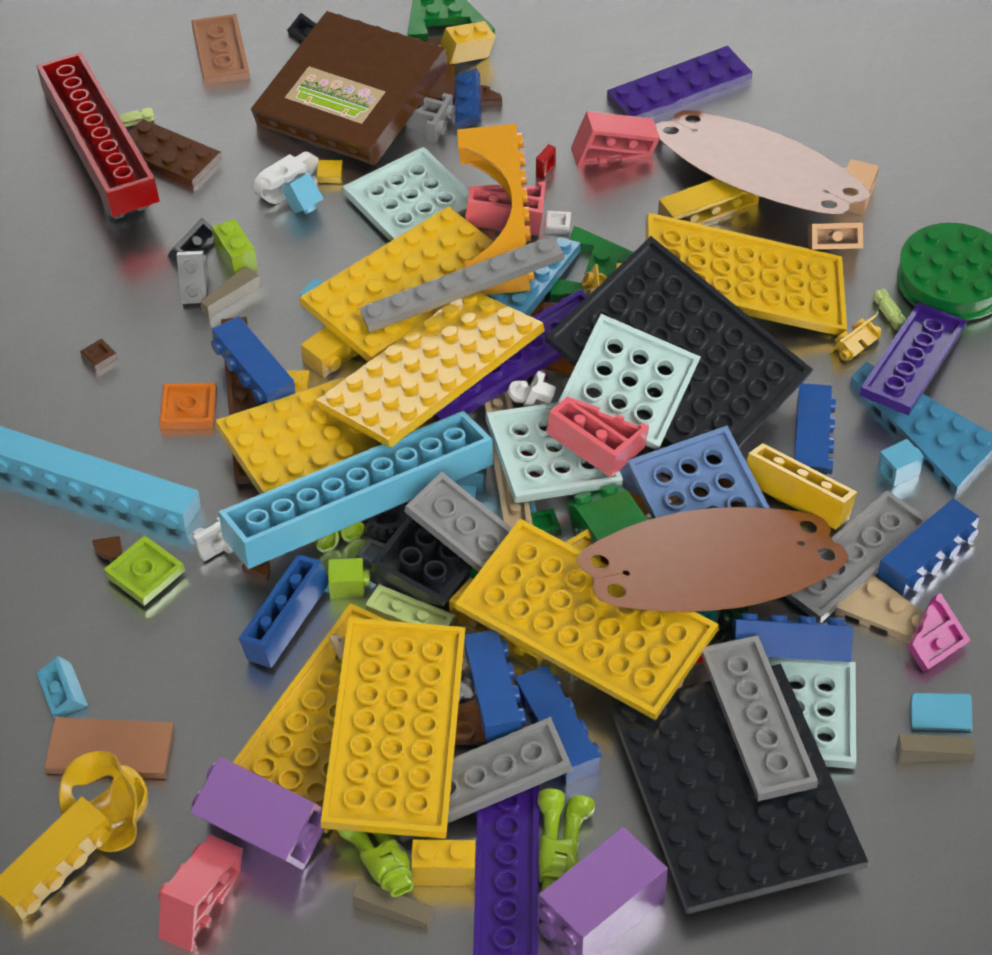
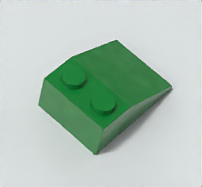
[566,483,648,544]

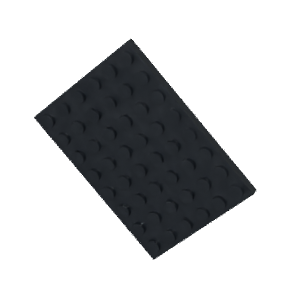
[545,236,813,468]
[611,664,869,914]

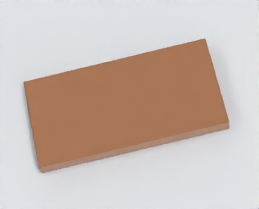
[191,14,250,85]
[44,717,174,779]

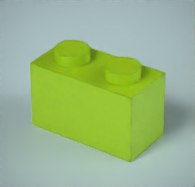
[212,218,258,276]

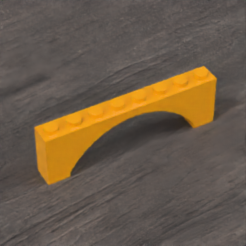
[457,124,535,295]

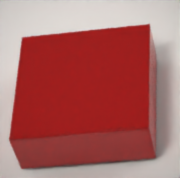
[536,144,556,179]

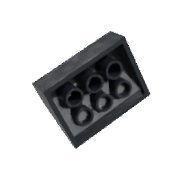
[370,515,473,606]

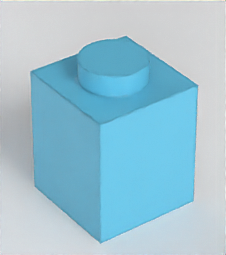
[280,173,324,214]
[877,439,924,487]

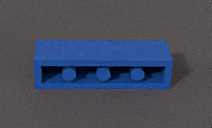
[211,316,295,404]
[794,383,836,476]
[877,498,979,596]
[238,554,329,668]
[730,613,854,662]
[464,630,526,744]
[515,665,602,786]

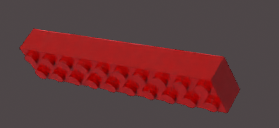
[36,52,160,217]

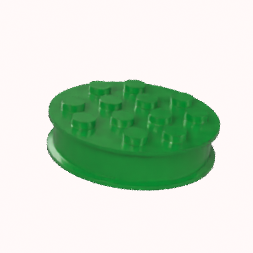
[897,222,992,321]

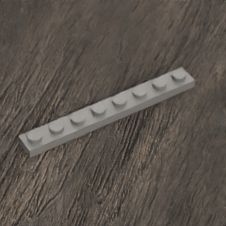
[359,235,564,332]

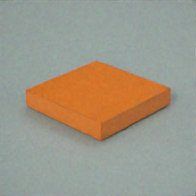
[159,382,217,430]

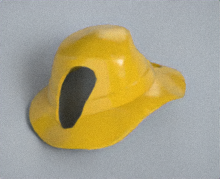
[58,751,148,852]

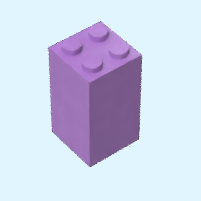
[190,756,324,870]
[538,827,668,955]

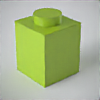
[328,558,370,599]

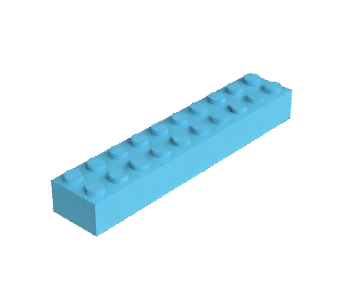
[219,411,494,569]

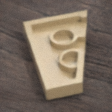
[835,575,924,643]

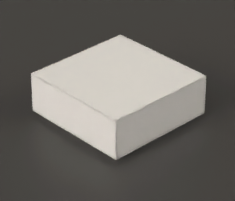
[545,211,571,236]

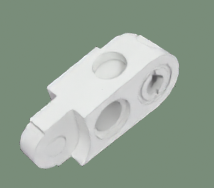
[253,151,319,204]

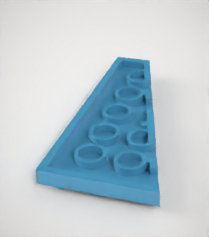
[486,237,581,316]
[850,362,992,494]

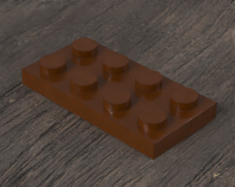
[128,119,222,187]

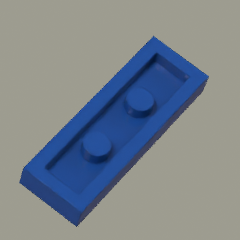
[455,68,481,129]

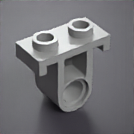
[405,93,456,143]
[177,251,208,304]

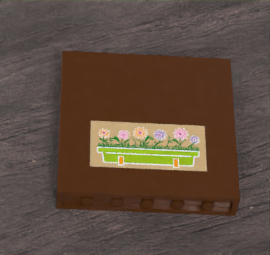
[251,11,449,165]

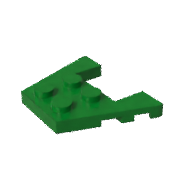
[407,0,495,41]
[550,226,633,302]

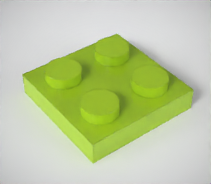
[103,535,185,606]

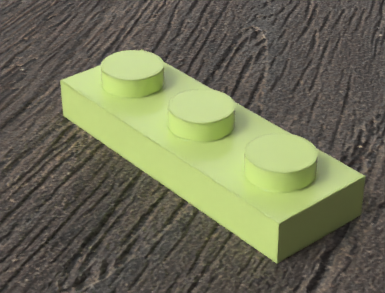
[365,584,455,626]

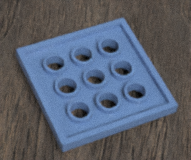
[626,426,770,519]

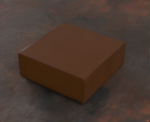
[80,339,118,372]

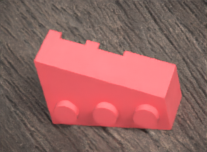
[571,111,660,167]
[465,182,545,236]
[546,397,649,478]
[158,835,243,952]

